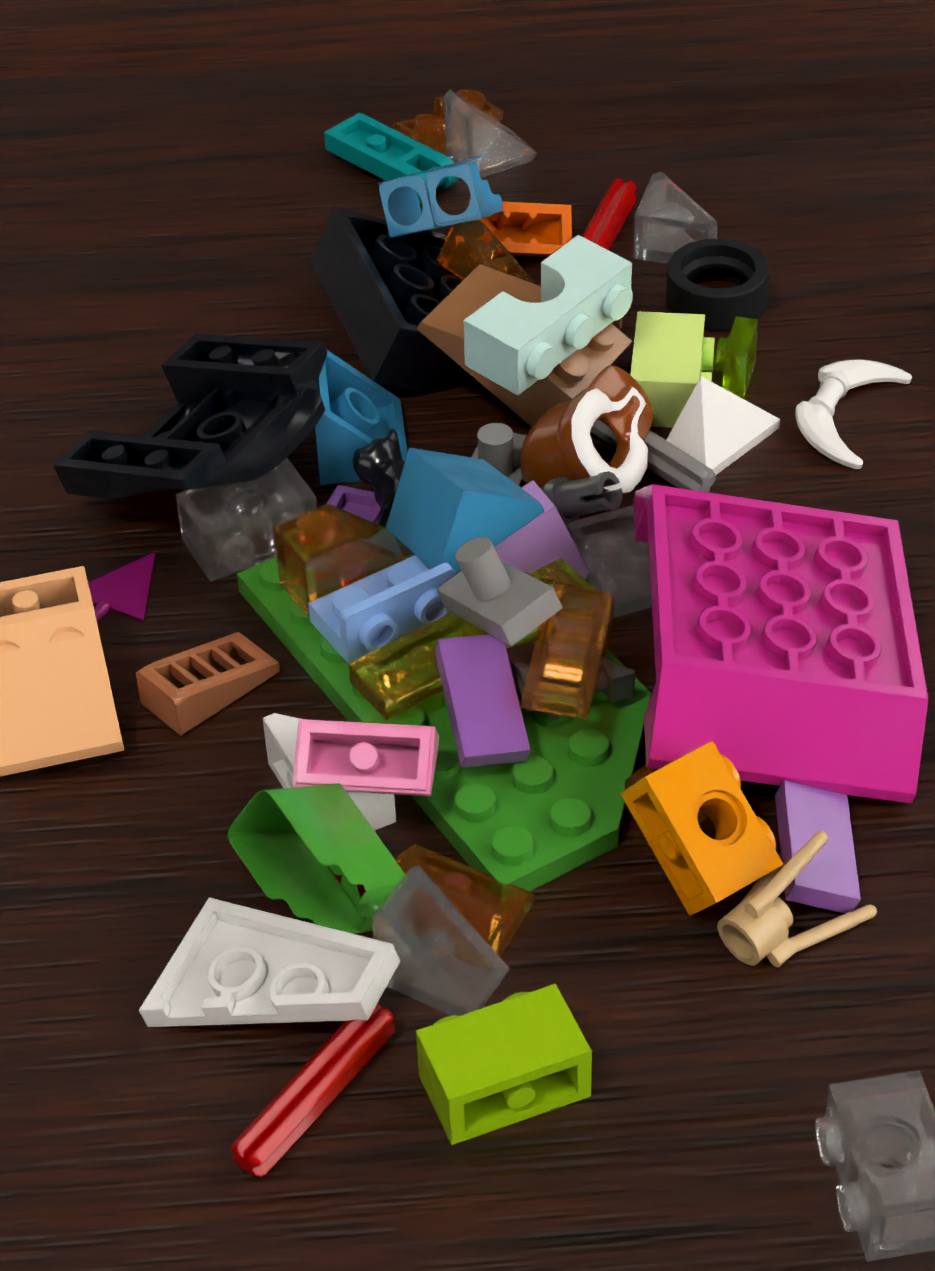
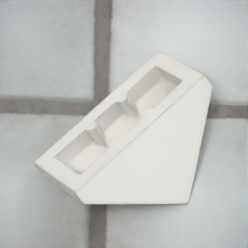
[666,376,780,475]

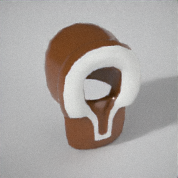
[519,366,653,497]

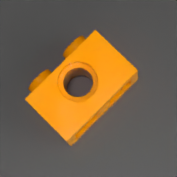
[620,740,783,916]

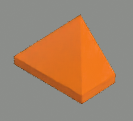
[466,200,572,258]

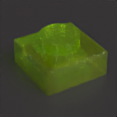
[714,316,758,398]

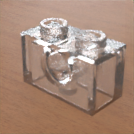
[176,458,320,582]
[815,1070,935,1262]

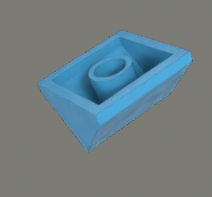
[315,350,408,485]
[385,447,544,574]

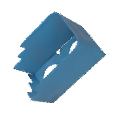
[378,153,505,238]

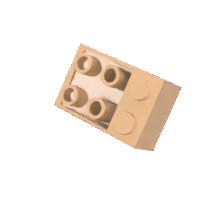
[0,566,124,777]

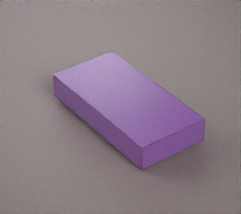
[435,634,530,768]
[775,780,861,913]

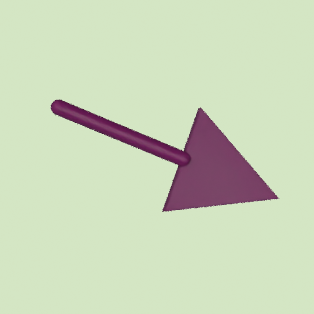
[88,551,156,623]

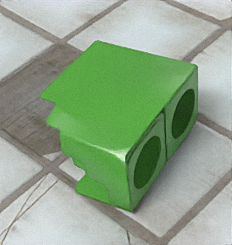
[227,783,411,934]

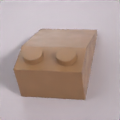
[417,264,632,427]

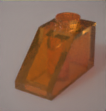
[273,504,412,618]

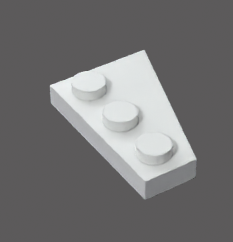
[139,897,401,1027]

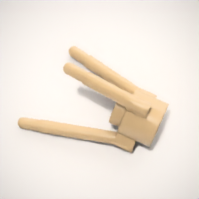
[717,831,877,968]

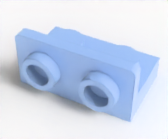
[308,555,456,665]

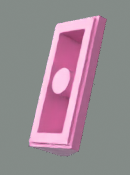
[292,719,439,797]

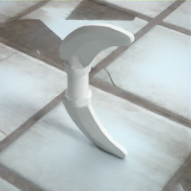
[795,359,912,469]

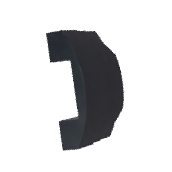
[53,334,327,499]

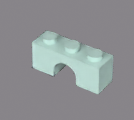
[463,235,633,396]

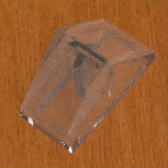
[444,89,537,178]
[634,172,718,264]
[372,865,510,1015]

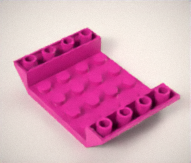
[633,484,928,804]

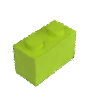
[416,984,592,1145]

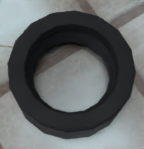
[666,238,770,331]

